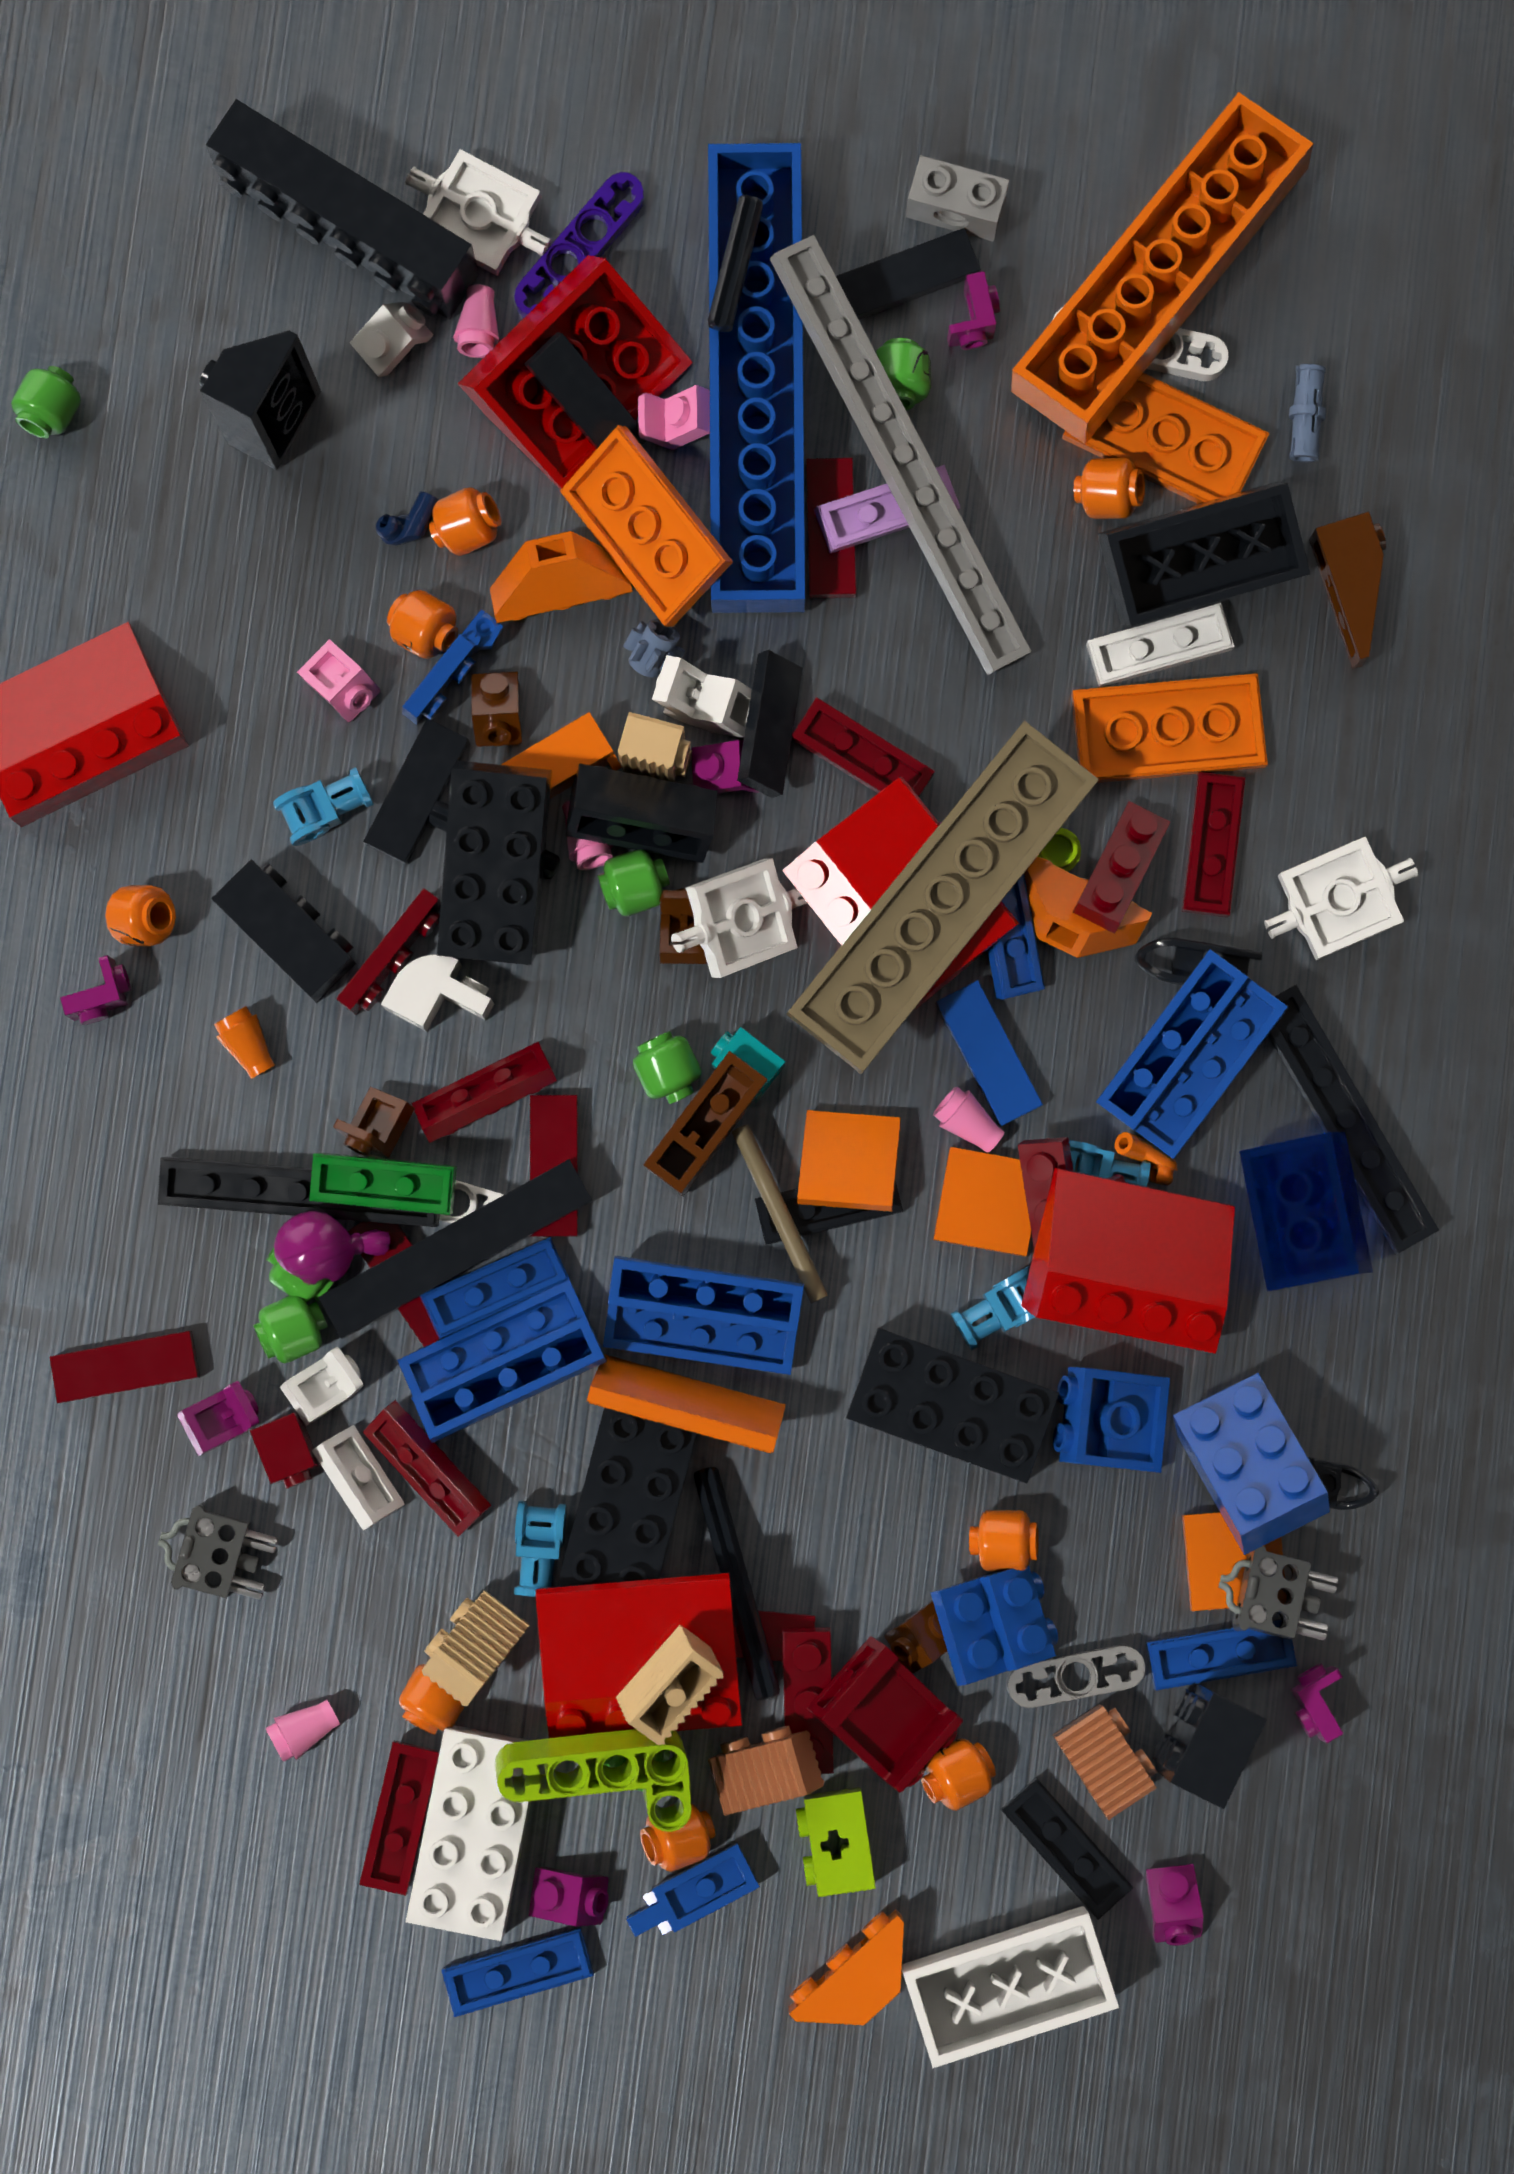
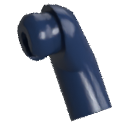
[375,491,439,546]

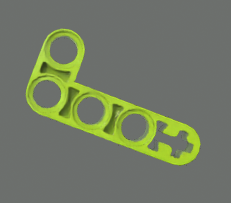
[494,1729,692,1832]

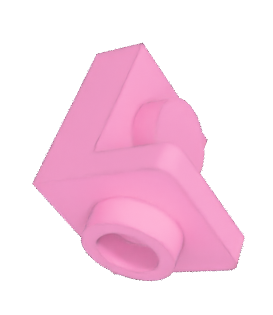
[638,385,710,450]
[297,639,380,722]

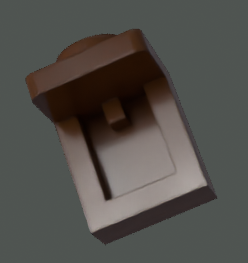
[471,671,522,747]
[659,888,707,964]
[333,1086,415,1158]
[885,1600,947,1674]

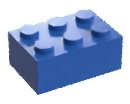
[1173,1373,1330,1555]

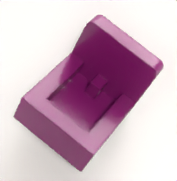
[947,271,1000,350]
[691,740,759,794]
[60,955,131,1025]
[177,1381,259,1456]
[1290,1663,1343,1743]
[1145,1864,1204,1946]
[528,1867,609,1927]

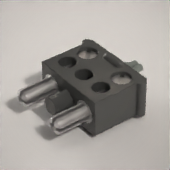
[158,1504,278,1600]
[1219,1546,1338,1640]

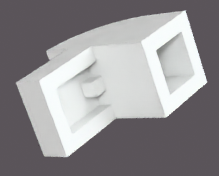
[652,655,752,738]
[381,955,495,1032]

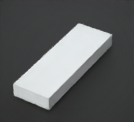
[1086,603,1235,688]

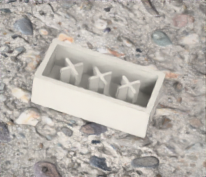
[406,1725,531,1941]
[902,1906,1119,2068]

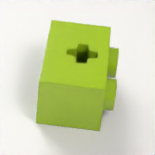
[796,1787,876,1897]

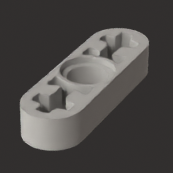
[1007,1645,1145,1708]

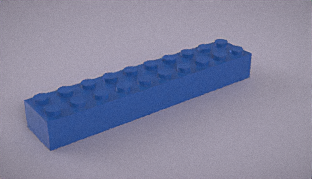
[708,143,805,613]

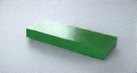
[309,1152,457,1215]

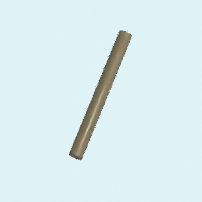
[732,1124,828,1303]

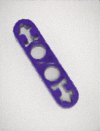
[514,172,644,318]

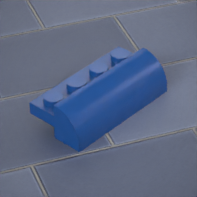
[1096,949,1289,1160]
[603,1256,804,1375]
[397,1279,607,1443]

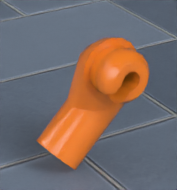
[1114,1132,1178,1186]

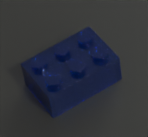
[1239,1132,1373,1292]

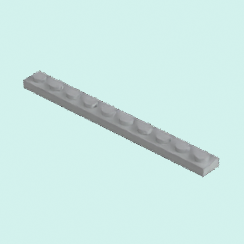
[770,235,1032,675]

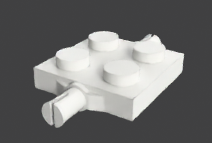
[405,149,552,276]
[1264,836,1418,961]
[671,858,807,978]

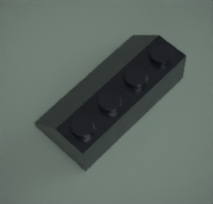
[199,330,321,470]

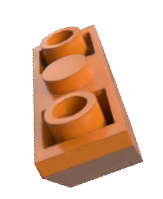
[490,531,633,623]
[1024,857,1152,958]
[789,1909,904,2025]

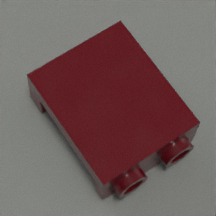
[807,1636,963,1793]

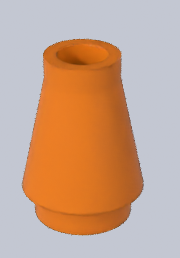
[214,1006,275,1079]

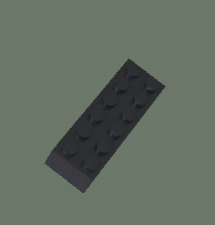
[205,99,479,320]

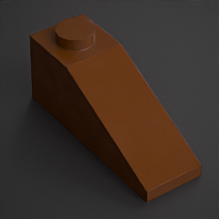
[1309,511,1386,669]
[643,1051,768,1197]

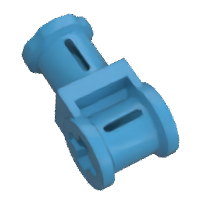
[273,767,374,846]
[1069,1140,1151,1187]
[950,1266,1035,1350]
[514,1501,567,1597]

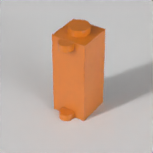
[501,712,622,799]

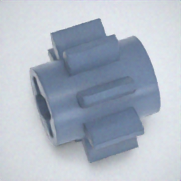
[623,619,685,678]

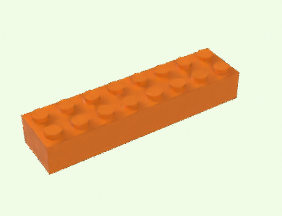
[1011,92,1314,444]

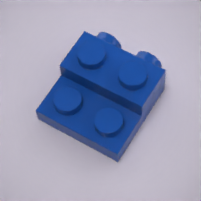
[1053,1367,1170,1473]
[931,1565,1058,1686]

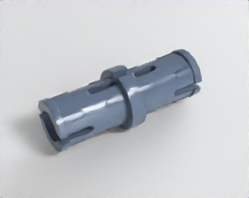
[1289,364,1326,462]

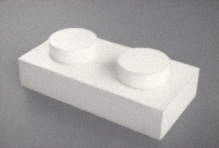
[312,1425,405,1531]

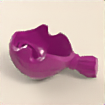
[274,1211,390,1285]

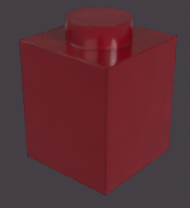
[250,1412,321,1489]

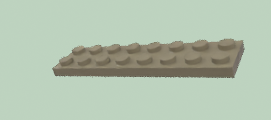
[787,720,1099,1075]

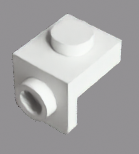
[349,302,433,377]
[280,1347,363,1426]

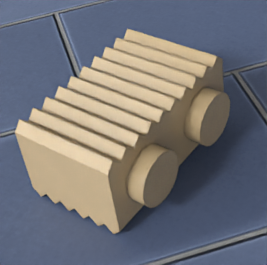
[618,712,692,782]
[422,1590,530,1706]
[616,1625,723,1745]

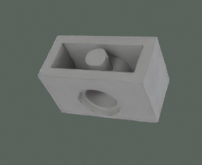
[906,155,1009,242]

